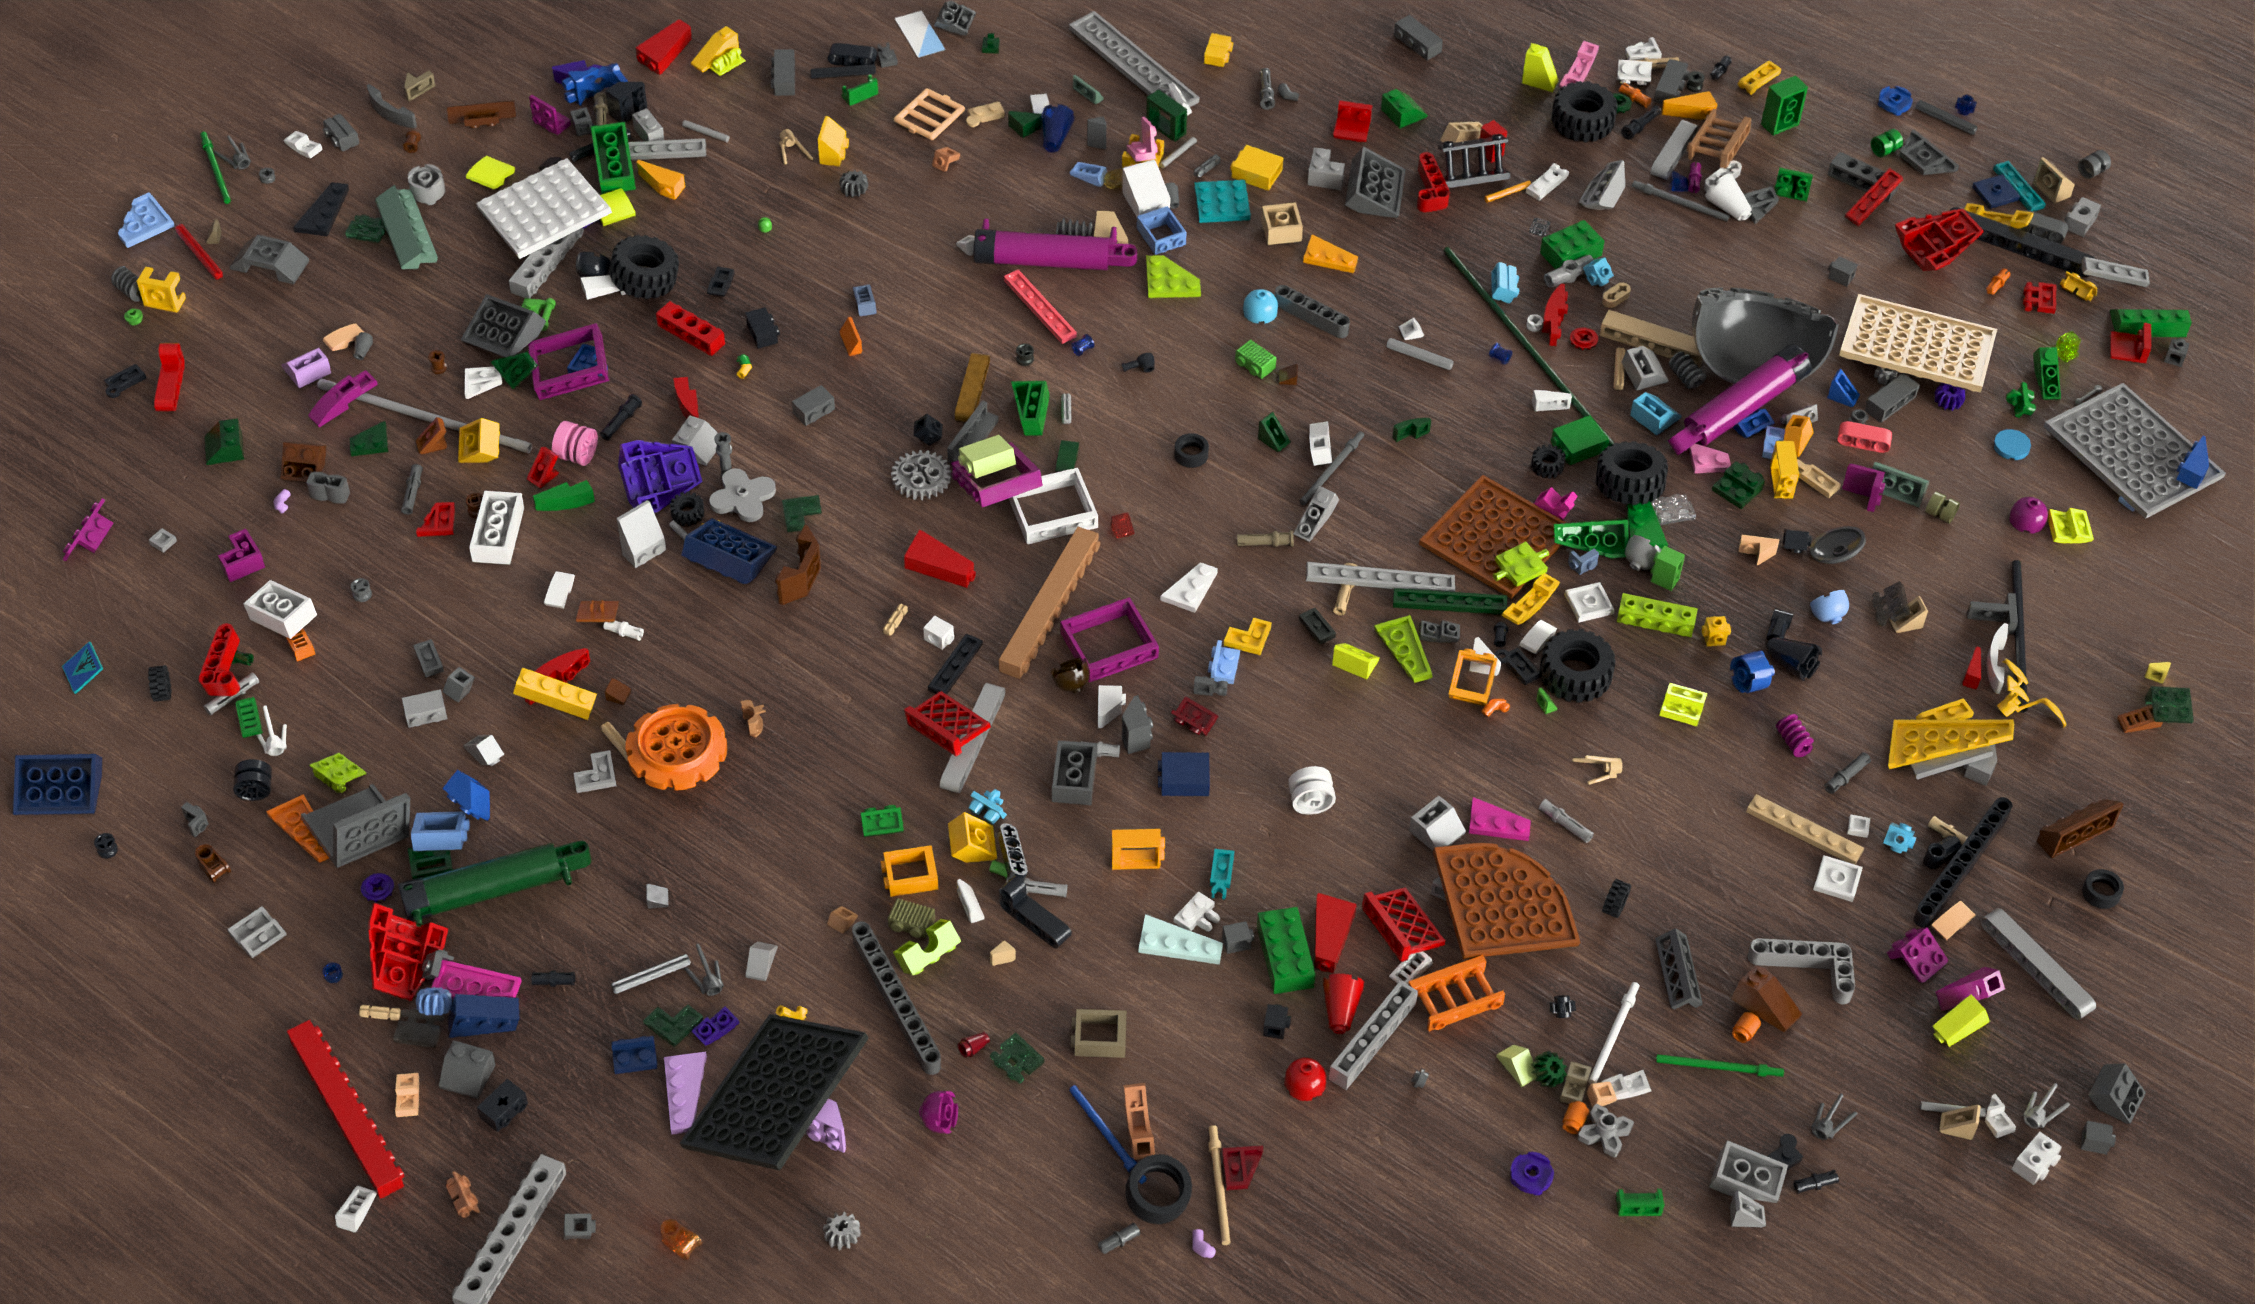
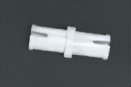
[604,621,644,641]

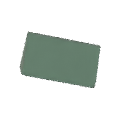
[1073,75,1104,105]

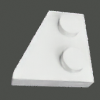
[1625,37,1662,61]
[465,367,502,399]

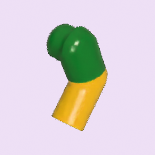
[736,354,752,379]

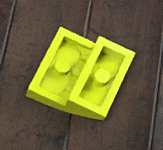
[466,156,515,189]
[600,188,636,226]
[2048,508,2093,543]
[1659,683,1707,726]

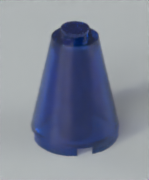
[1042,104,1075,153]

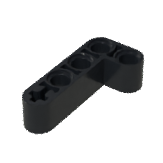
[999,876,1072,949]

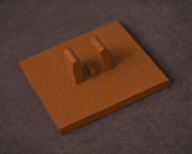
[576,600,619,622]

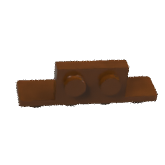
[447,100,516,128]

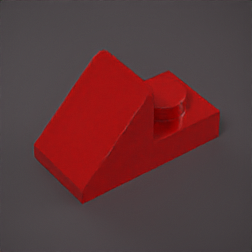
[526,447,559,488]

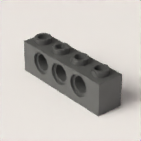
[1828,152,1899,202]

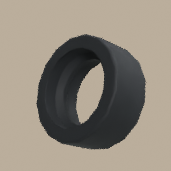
[1174,433,1209,468]
[2082,869,2124,909]

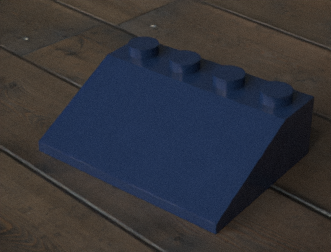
[681,518,777,584]
[13,754,102,815]

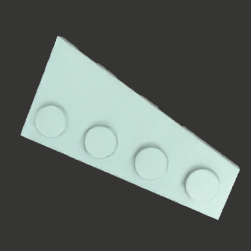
[1139,914,1223,965]

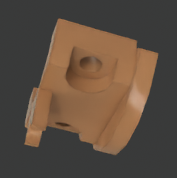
[741,700,766,738]

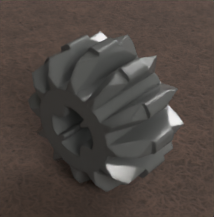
[839,170,868,198]

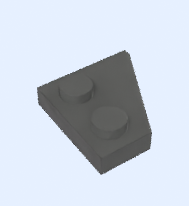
[1743,186,1779,224]

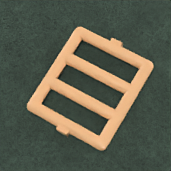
[894,88,965,140]

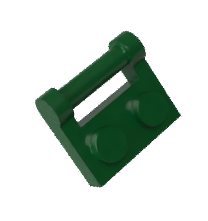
[408,847,453,879]

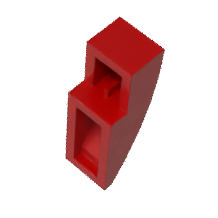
[673,377,699,419]

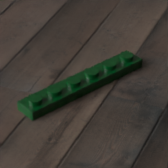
[1393,588,1507,614]

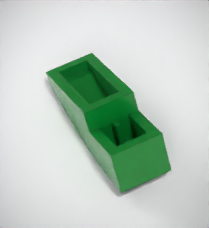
[533,480,595,511]

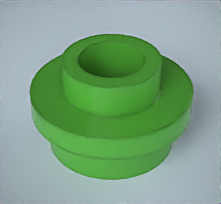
[124,309,143,325]

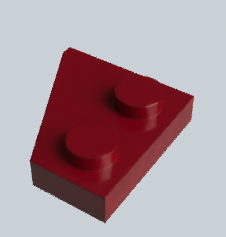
[1222,1146,1264,1190]

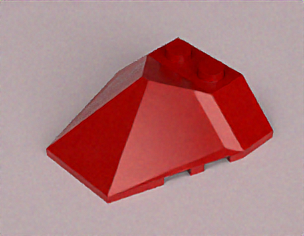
[1895,209,1984,271]
[368,903,449,1001]

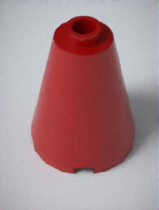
[1323,973,1364,1034]

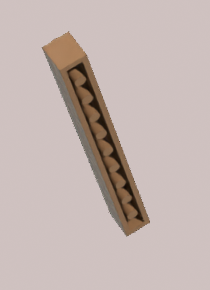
[999,526,1100,679]

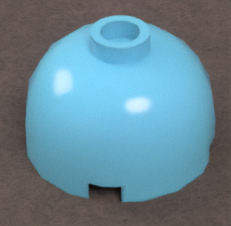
[1243,289,1278,324]

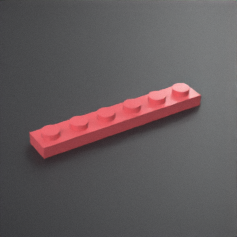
[1004,269,1077,344]

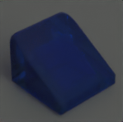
[1670,171,1689,192]

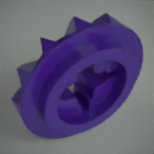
[361,873,394,903]

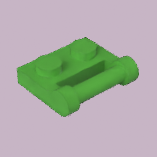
[522,298,556,331]

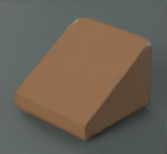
[827,906,858,933]

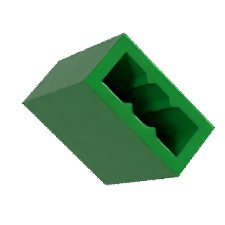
[1551,415,1609,465]

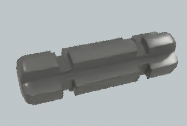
[1193,154,1221,178]

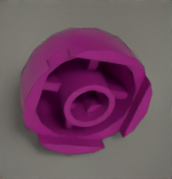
[2009,497,2048,533]
[919,1091,958,1133]

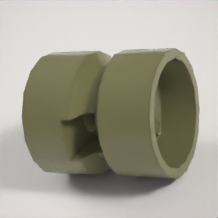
[1925,491,1960,524]

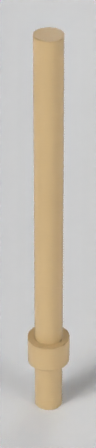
[1208,1126,1230,1245]

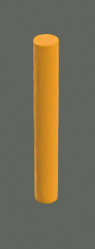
[1484,180,1531,203]

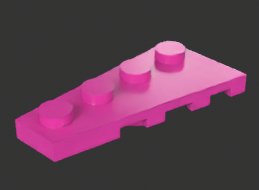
[431,960,522,1000]

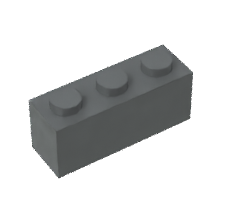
[1394,15,1443,61]
[771,49,795,96]
[1654,59,1690,104]
[1865,373,1920,423]

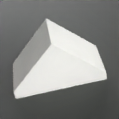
[1469,637,1501,676]

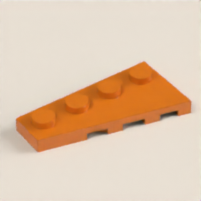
[266,794,329,863]

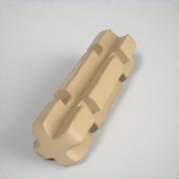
[883,604,908,636]
[359,1005,401,1021]

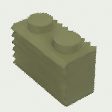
[888,898,935,938]

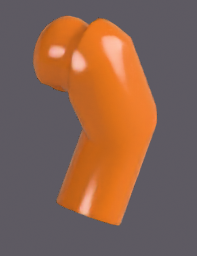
[1481,699,1510,717]

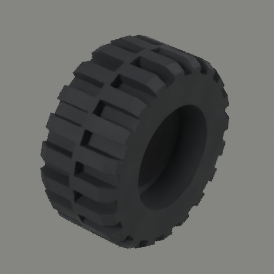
[1551,81,1617,142]
[609,235,679,299]
[1596,441,1668,505]
[1539,629,1616,703]

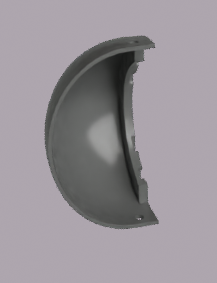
[1692,287,1839,384]

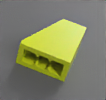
[1522,43,1558,92]
[1933,994,1990,1047]

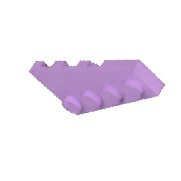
[664,1052,707,1134]

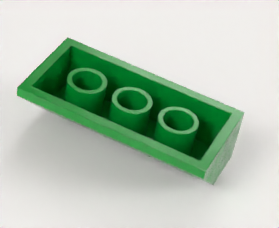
[2110,309,2192,337]

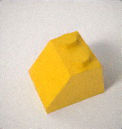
[818,116,849,167]
[458,418,500,463]
[948,812,997,863]

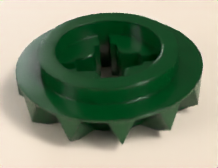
[1613,93,1632,114]

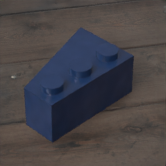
[448,994,519,1038]

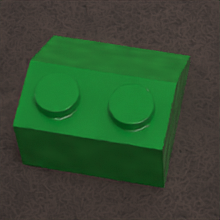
[1381,89,1427,129]

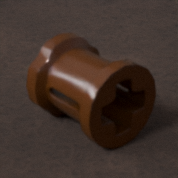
[403,130,421,153]
[428,350,447,374]

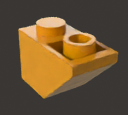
[1784,415,1814,458]

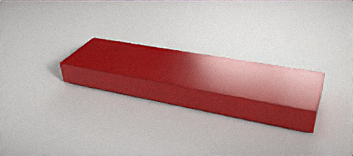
[1845,168,1903,227]

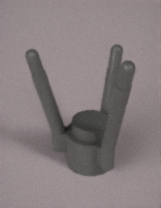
[214,135,251,169]
[684,944,724,996]
[1811,1093,1857,1140]

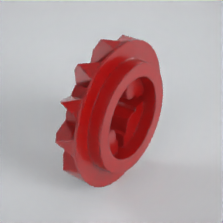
[1570,327,1598,351]

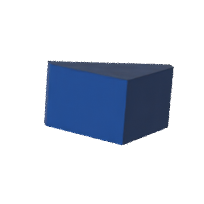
[1827,369,1860,407]

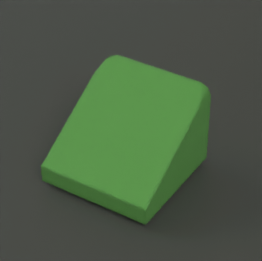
[1536,688,1558,714]

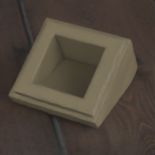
[206,219,221,244]

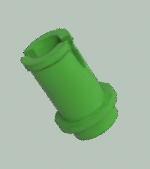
[989,860,1017,880]

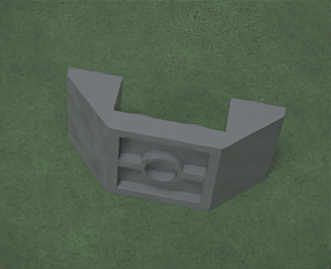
[230,235,309,284]

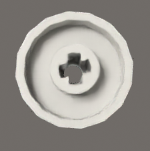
[1288,766,1336,815]

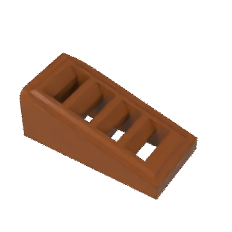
[2117,704,2164,733]

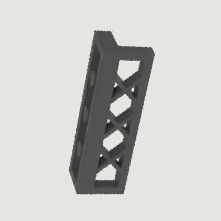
[947,400,999,464]
[1655,928,1703,1010]

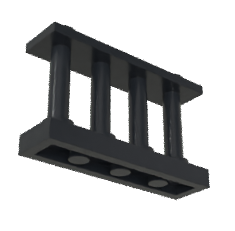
[1438,134,1510,188]

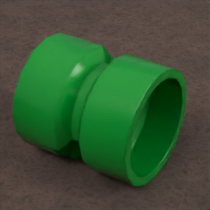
[1871,128,1903,158]

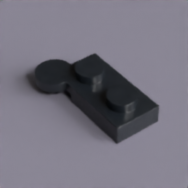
[1767,1134,1803,1171]

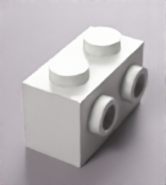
[2012,1132,2062,1185]

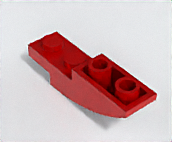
[1542,284,1568,346]
[525,648,591,705]

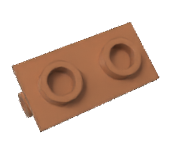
[446,1172,480,1218]

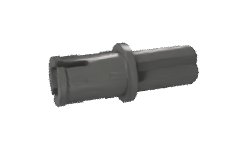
[1098,1222,1140,1254]

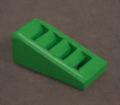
[235,697,263,738]

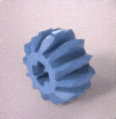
[416,987,452,1016]

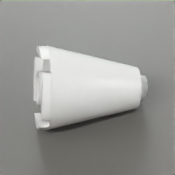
[1705,174,1752,221]

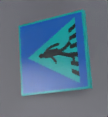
[62,642,103,694]

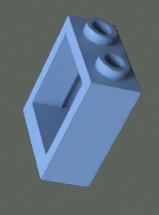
[1137,206,1186,255]
[411,811,470,851]

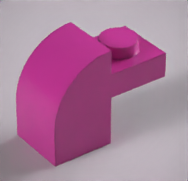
[1533,487,1578,520]

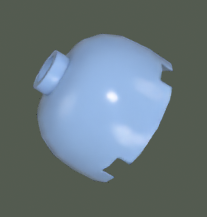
[1810,590,1849,624]

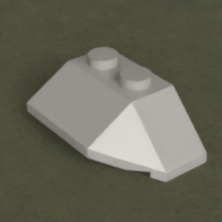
[1579,160,1625,210]

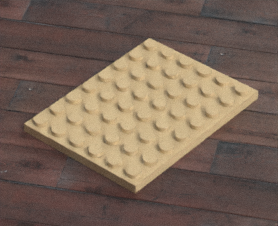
[1839,294,1997,392]

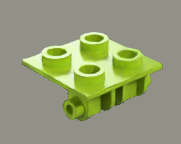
[310,753,367,793]

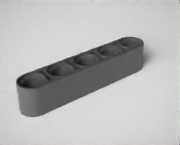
[1275,285,1350,338]

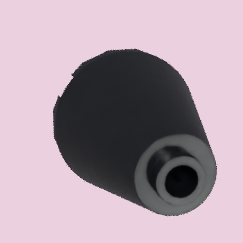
[1766,637,1822,681]

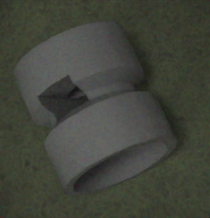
[2078,150,2111,179]

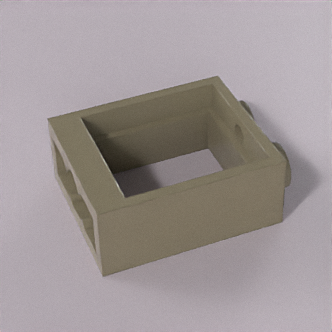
[1071,1009,1127,1058]

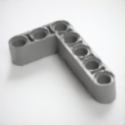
[1747,938,1855,1004]

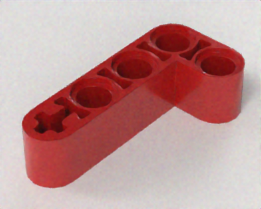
[1417,152,1450,212]
[154,343,185,412]
[198,623,240,696]

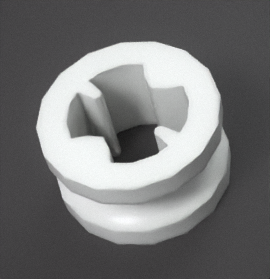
[1527,314,1543,332]

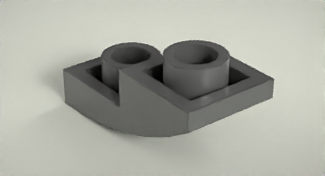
[1419,620,1460,643]

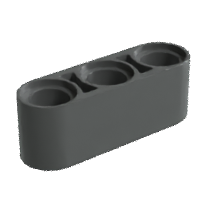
[2019,210,2069,244]

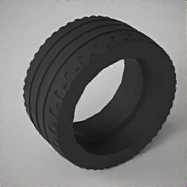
[1125,1154,1192,1224]

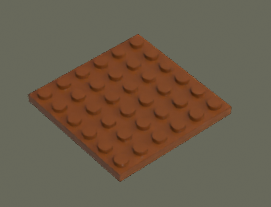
[1419,475,1566,599]

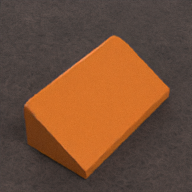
[840,317,862,356]

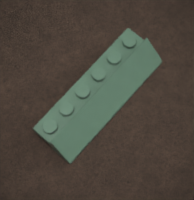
[375,185,438,269]

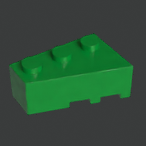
[1011,381,1050,436]

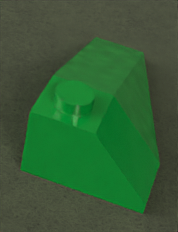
[1553,518,1629,558]

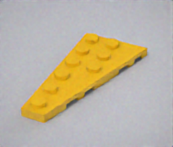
[1888,720,2014,769]

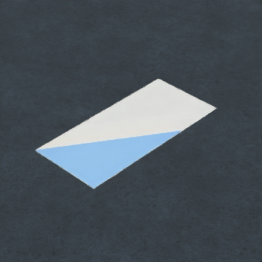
[895,11,945,57]

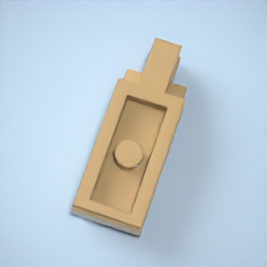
[1797,459,1841,498]

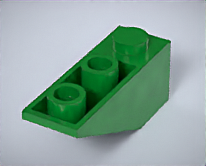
[2033,347,2061,400]

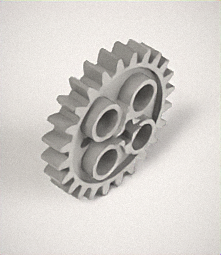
[891,450,951,500]

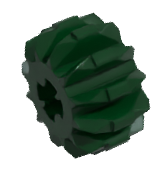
[1531,1051,1567,1088]

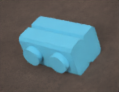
[1491,262,1519,303]

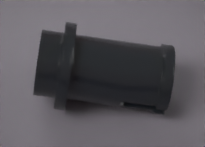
[1493,622,1509,647]

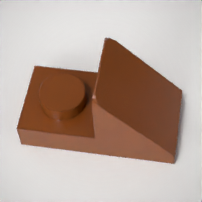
[415,417,447,454]

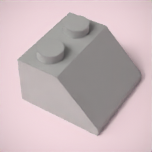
[672,415,718,466]

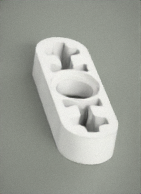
[1704,161,1742,192]

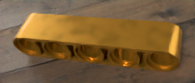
[955,353,990,422]

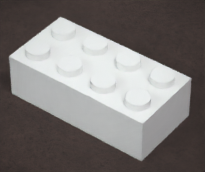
[469,491,524,565]

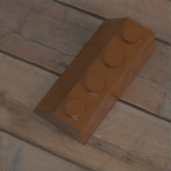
[2036,799,2124,859]

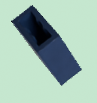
[1158,752,1210,796]

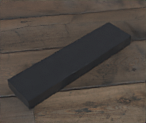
[928,634,983,695]

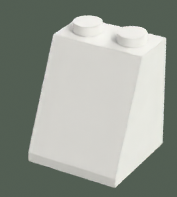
[1122,160,1170,216]

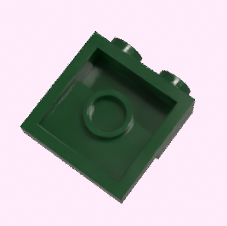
[1712,461,1765,509]

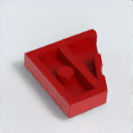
[416,502,455,537]

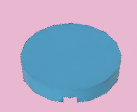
[1994,429,2031,460]

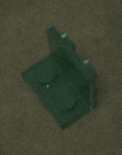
[2145,686,2194,724]

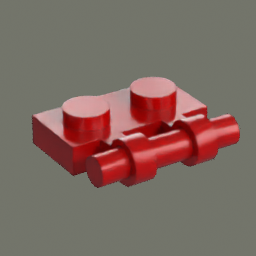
[2023,282,2056,314]

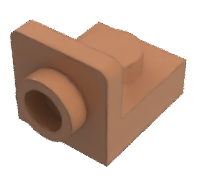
[932,147,960,172]

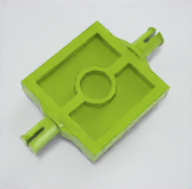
[1493,542,1549,587]

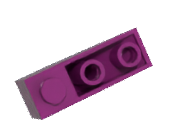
[1935,967,2005,1011]

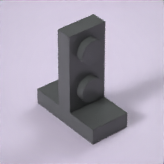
[1967,593,2018,635]

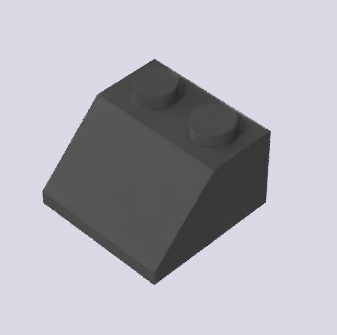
[439,1040,496,1099]

